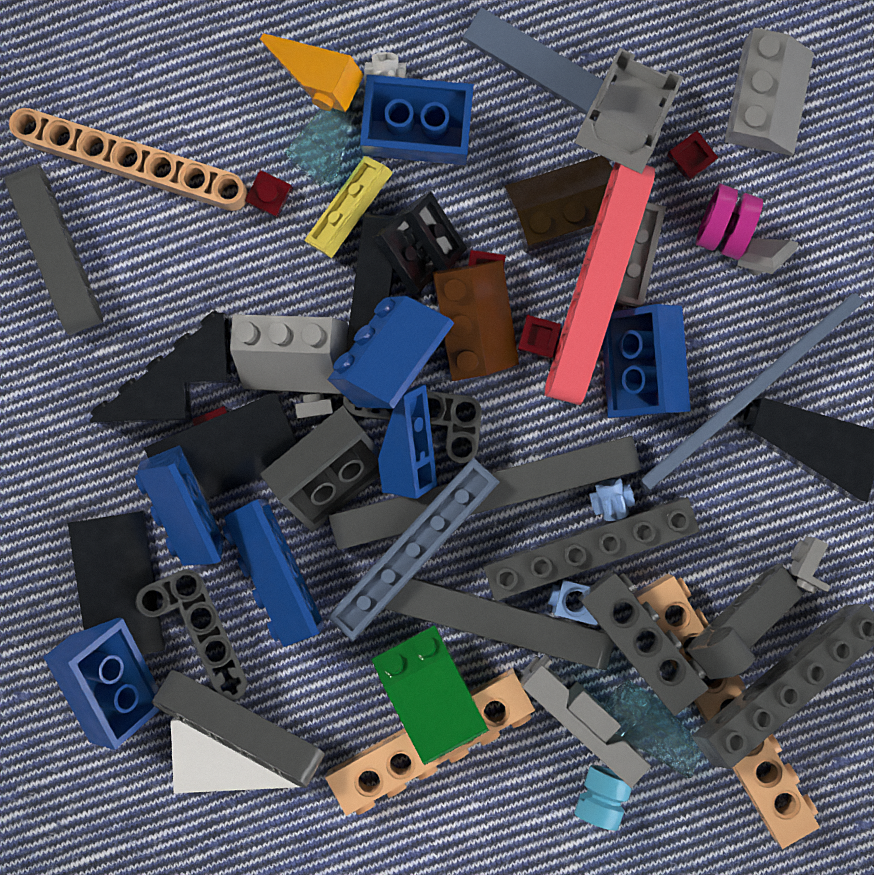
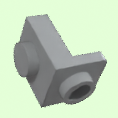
[788,536,831,594]

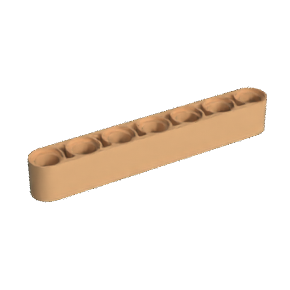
[9,108,248,211]

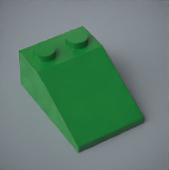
[371,625,489,765]

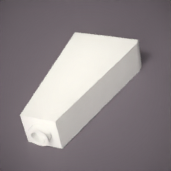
[171,718,300,793]

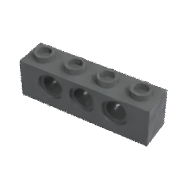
[578,571,709,716]

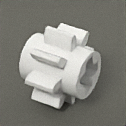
[364,52,406,86]

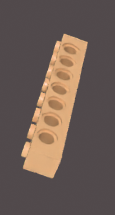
[633,574,820,849]

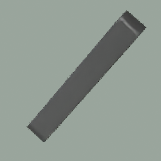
[384,577,614,670]

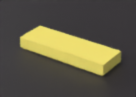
[304,156,393,258]

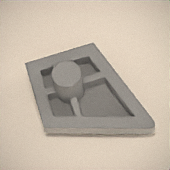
[737,238,798,275]

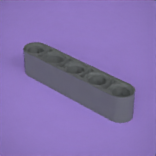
[4,164,103,336]
[151,670,325,788]

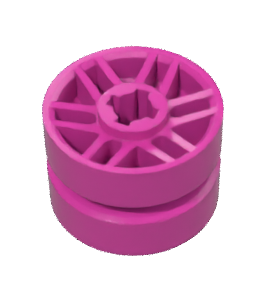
[695,183,763,260]

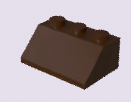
[432,260,519,381]

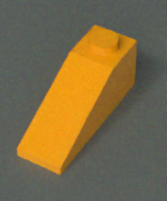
[260,33,364,112]

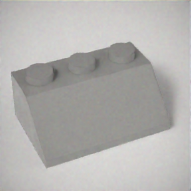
[724,28,814,156]
[230,314,348,394]

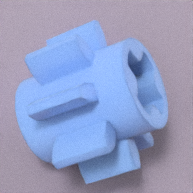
[589,478,636,521]

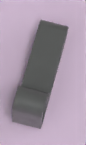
[343,389,482,464]
[687,564,803,679]
[135,569,247,701]

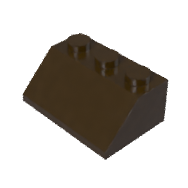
[504,155,612,253]

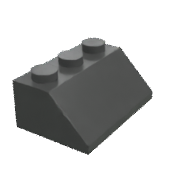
[260,406,381,532]

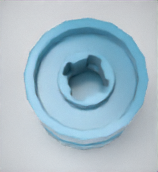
[574,764,633,831]

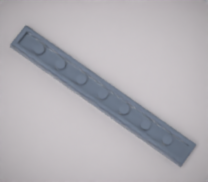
[639,293,864,493]

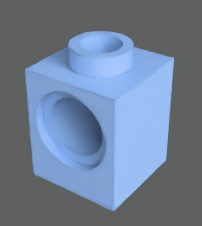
[548,578,597,626]

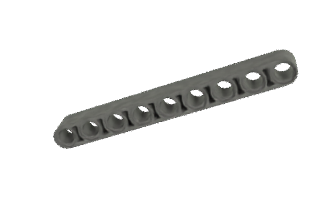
[329,435,642,550]

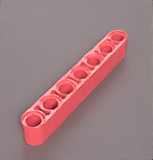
[545,162,655,405]

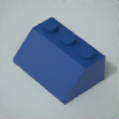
[360,74,474,165]
[327,296,454,409]
[602,304,691,418]
[135,445,224,566]
[43,618,160,750]

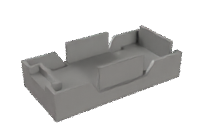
[574,48,683,174]
[518,654,651,788]

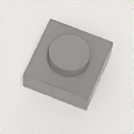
[295,393,335,419]

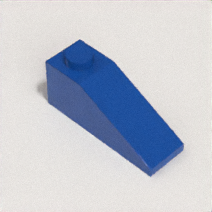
[378,384,438,499]

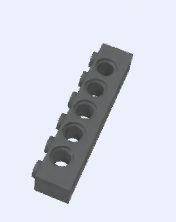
[482,497,700,601]
[691,604,874,769]

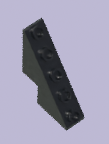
[90,310,232,424]

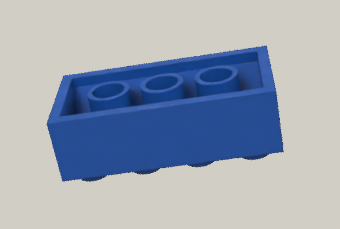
[222,498,326,648]

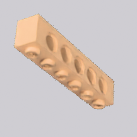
[325,668,535,816]

